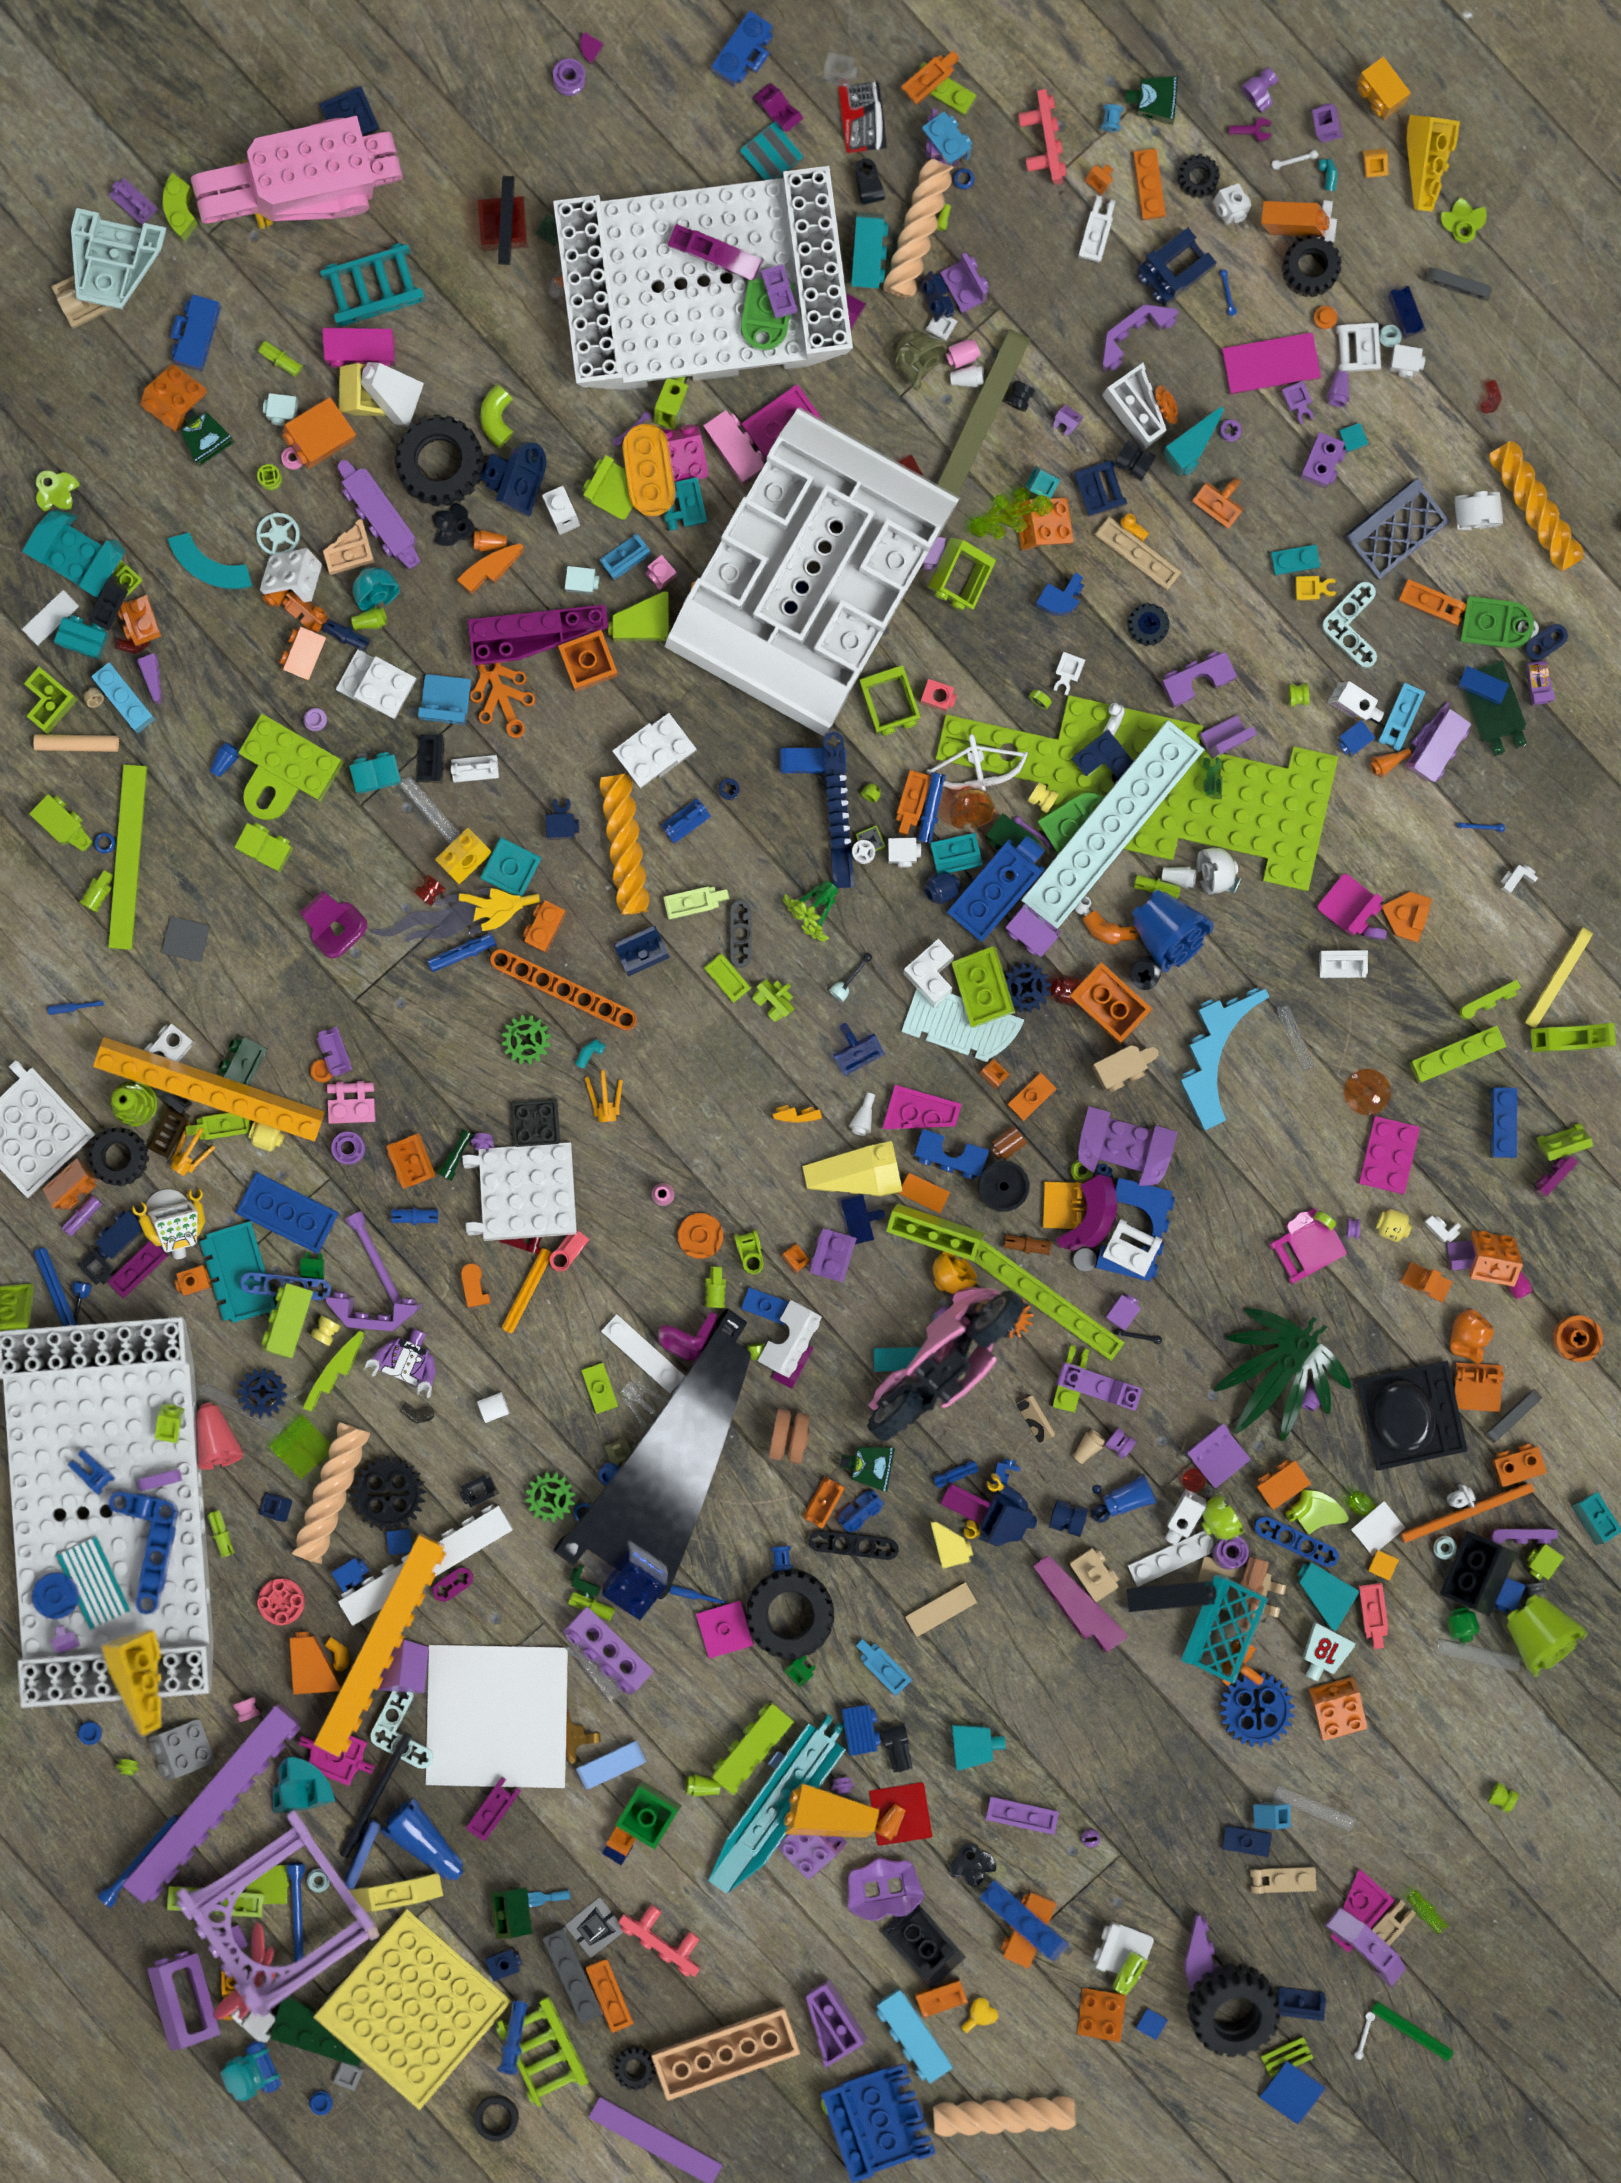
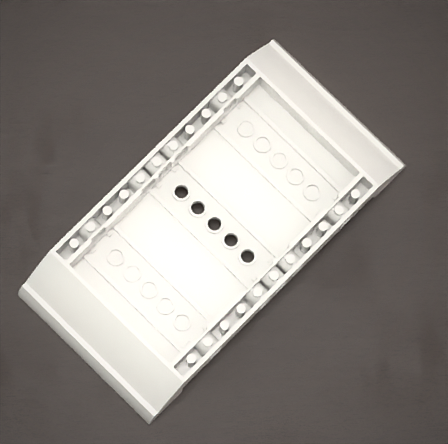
[0,1318,214,1708]

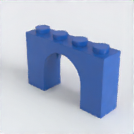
[1095,1178,1175,1282]

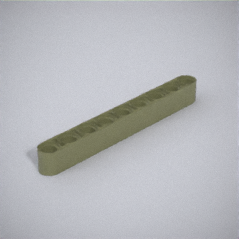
[937,329,1031,496]

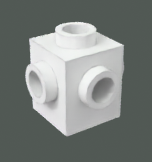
[1213,183,1251,224]

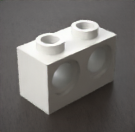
[144,1023,195,1062]

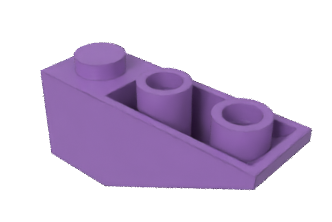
[1184,1913,1218,1991]

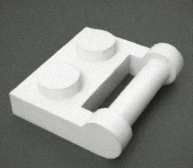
[1336,323,1381,373]
[1102,1219,1163,1277]

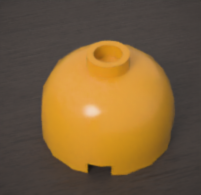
[932,1251,978,1294]

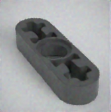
[1425,268,1492,300]
[731,900,752,968]
[1485,1389,1542,1443]

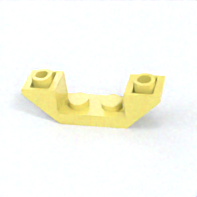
[348,1873,443,1913]

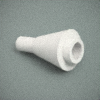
[849,1093,875,1136]

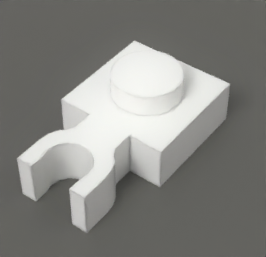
[1053,652,1085,695]

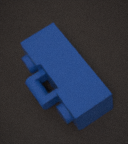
[711,11,774,87]
[170,294,222,372]

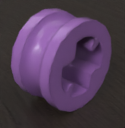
[1220,420,1241,442]
[1346,1218,1360,1239]

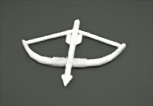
[927,734,1028,809]

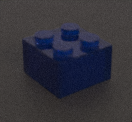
[602,1550,668,1621]

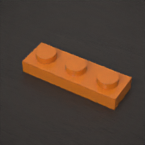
[1133,149,1166,221]
[586,1958,634,2033]

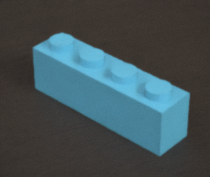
[876,1987,953,2083]

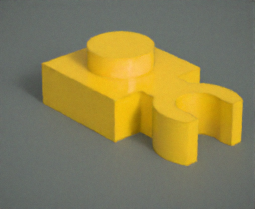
[1295,576,1336,601]

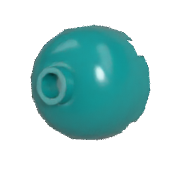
[353,567,400,611]

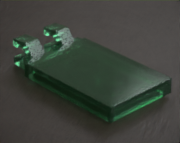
[1458,661,1527,756]

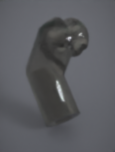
[400,1402,435,1424]

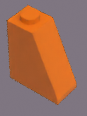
[290,1631,342,1694]

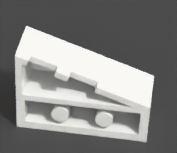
[1102,363,1166,450]

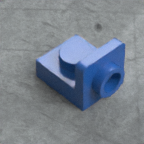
[992,1458,1021,1491]

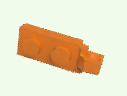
[901,51,959,106]
[896,770,931,836]

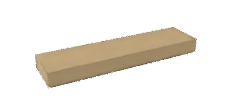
[1094,517,1181,591]

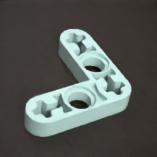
[1322,582,1377,669]
[371,1691,434,1769]

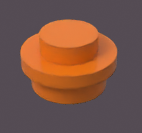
[1314,306,1337,329]

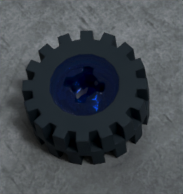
[1128,603,1170,646]

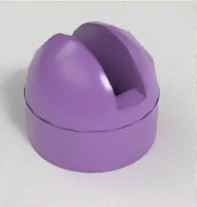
[1081,1829,1100,1848]

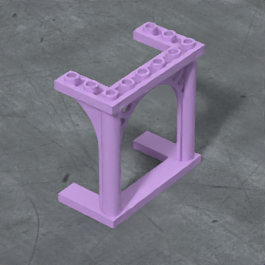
[177,1811,379,2018]

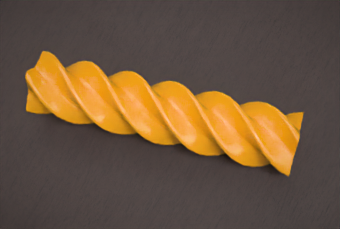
[1489,440,1585,572]
[600,774,650,916]

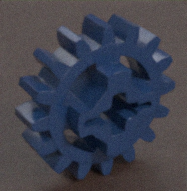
[1005,963,1051,1013]
[237,1368,288,1419]

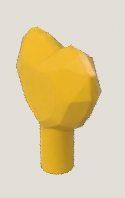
[961,1998,998,2033]

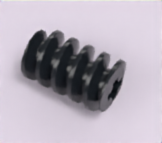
[1130,956,1162,990]

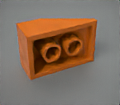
[1070,962,1152,1045]

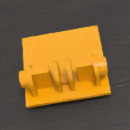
[1043,1182,1087,1229]

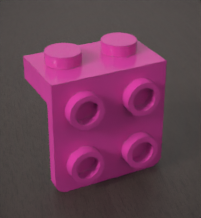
[662,424,709,483]
[1318,874,1383,937]

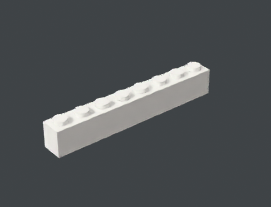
[339,1504,514,1626]

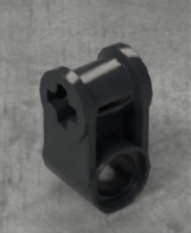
[855,158,885,206]

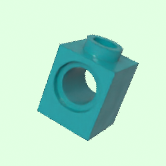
[1025,465,1060,500]

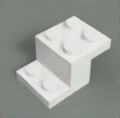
[336,650,417,720]
[613,713,697,789]

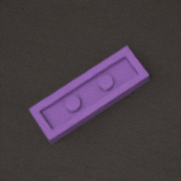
[986,1796,1059,1835]

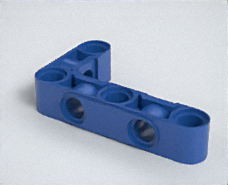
[109,1492,179,1615]

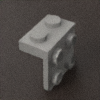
[149,1720,215,1781]

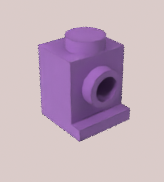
[1312,104,1344,143]

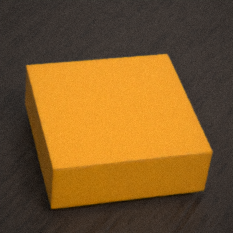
[1368,1549,1399,1581]

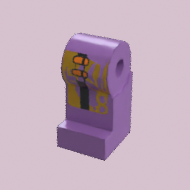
[1526,660,1555,706]

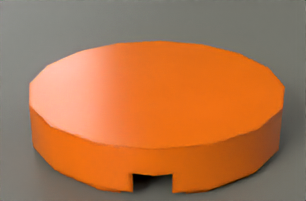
[678,1213,723,1259]

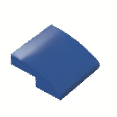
[1259,2060,1325,2125]

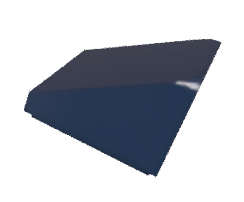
[259,1492,292,1522]

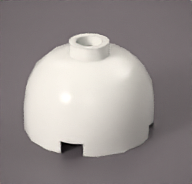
[1197,848,1238,895]

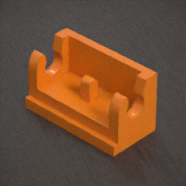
[802,1476,845,1529]
[915,1978,968,2018]

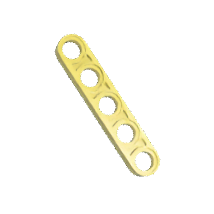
[1525,927,1593,1029]

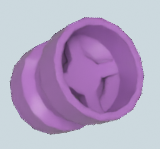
[1105,1427,1137,1459]

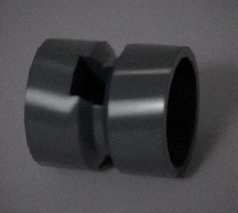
[1114,440,1156,481]

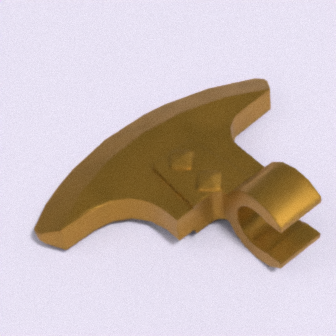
[566,1711,601,1764]

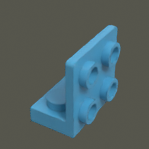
[418,674,471,725]

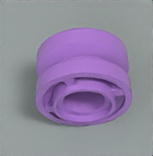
[553,59,586,96]
[331,1132,365,1165]
[1213,1537,1249,1570]

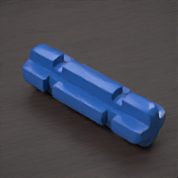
[934,1461,978,1488]

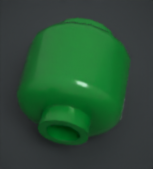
[1447,1608,1480,1643]

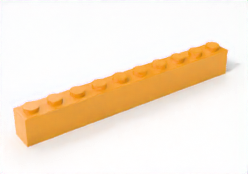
[93,1037,325,1142]
[314,1533,446,1757]

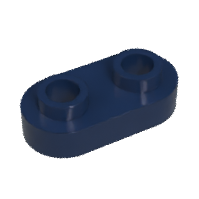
[1525,624,1568,661]

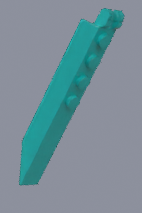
[708,1714,846,1893]

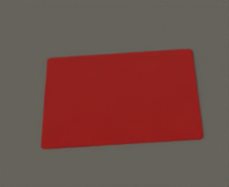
[869,1782,932,1846]

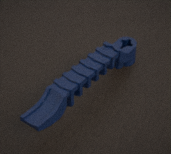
[823,730,854,889]

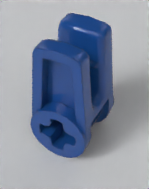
[68,1449,116,1495]

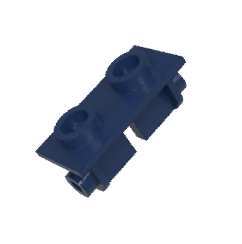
[920,271,955,322]

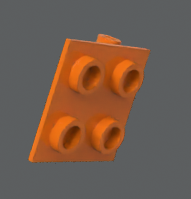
[1455,1362,1504,1412]
[1077,1988,1126,2042]

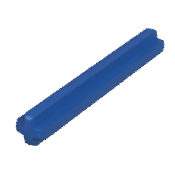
[34,1248,77,1327]

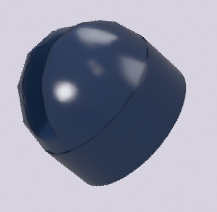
[1092,1504,1110,1523]

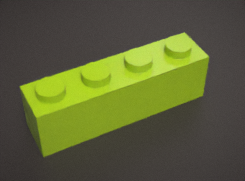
[1409,1025,1507,1084]
[886,1204,985,1261]

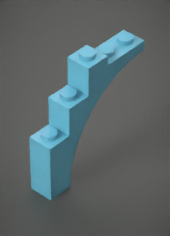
[1180,987,1269,1131]

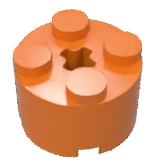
[1553,1315,1603,1362]

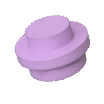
[304,708,327,731]

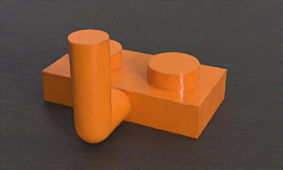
[1192,478,1243,529]
[1214,1638,1264,1686]

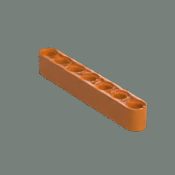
[490,949,637,1031]

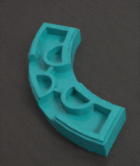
[167,532,253,590]

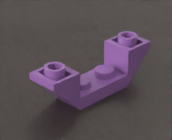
[1102,305,1179,372]
[326,1292,422,1331]
[1056,1362,1143,1411]
[1325,1908,1406,1987]

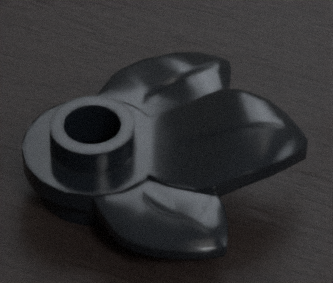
[433,503,475,546]
[950,1842,996,1887]

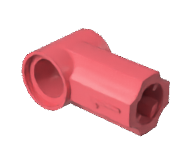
[550,1230,589,1272]

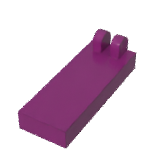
[108,1241,169,1299]

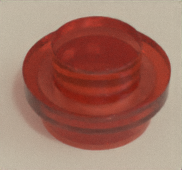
[1182,1469,1206,1492]

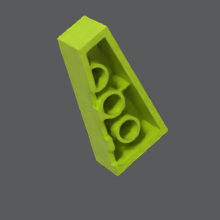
[712,1702,794,1796]

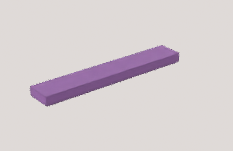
[588,2096,723,2183]

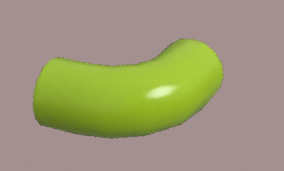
[479,384,514,449]

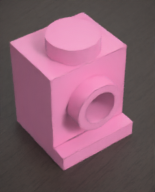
[645,555,677,591]

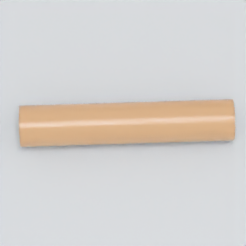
[34,734,119,752]

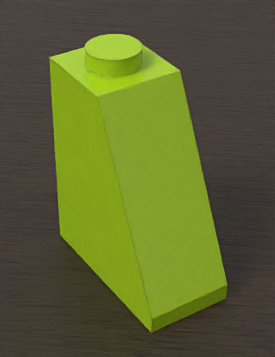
[609,592,669,641]

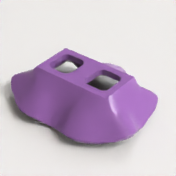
[847,1858,924,1921]

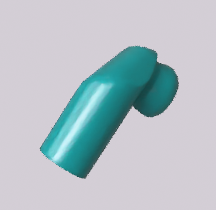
[575,1039,606,1069]

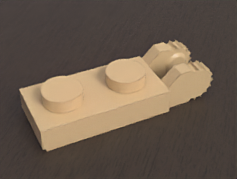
[1371,1900,1416,1946]

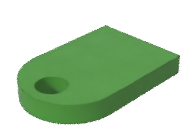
[741,278,795,351]
[1461,596,1534,649]
[1037,792,1104,853]

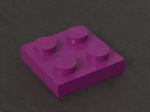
[1534,1156,1578,1198]

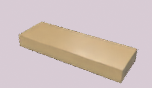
[905,1582,977,1637]

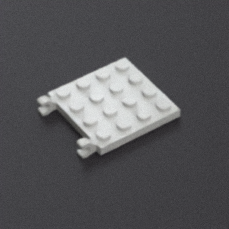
[0,1060,96,1198]
[462,1142,577,1241]

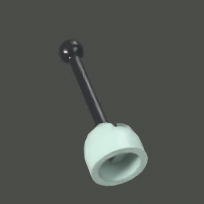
[829,953,872,1002]

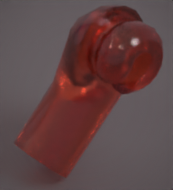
[1481,380,1502,414]
[115,638,150,654]

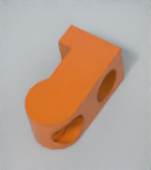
[461,1264,492,1308]

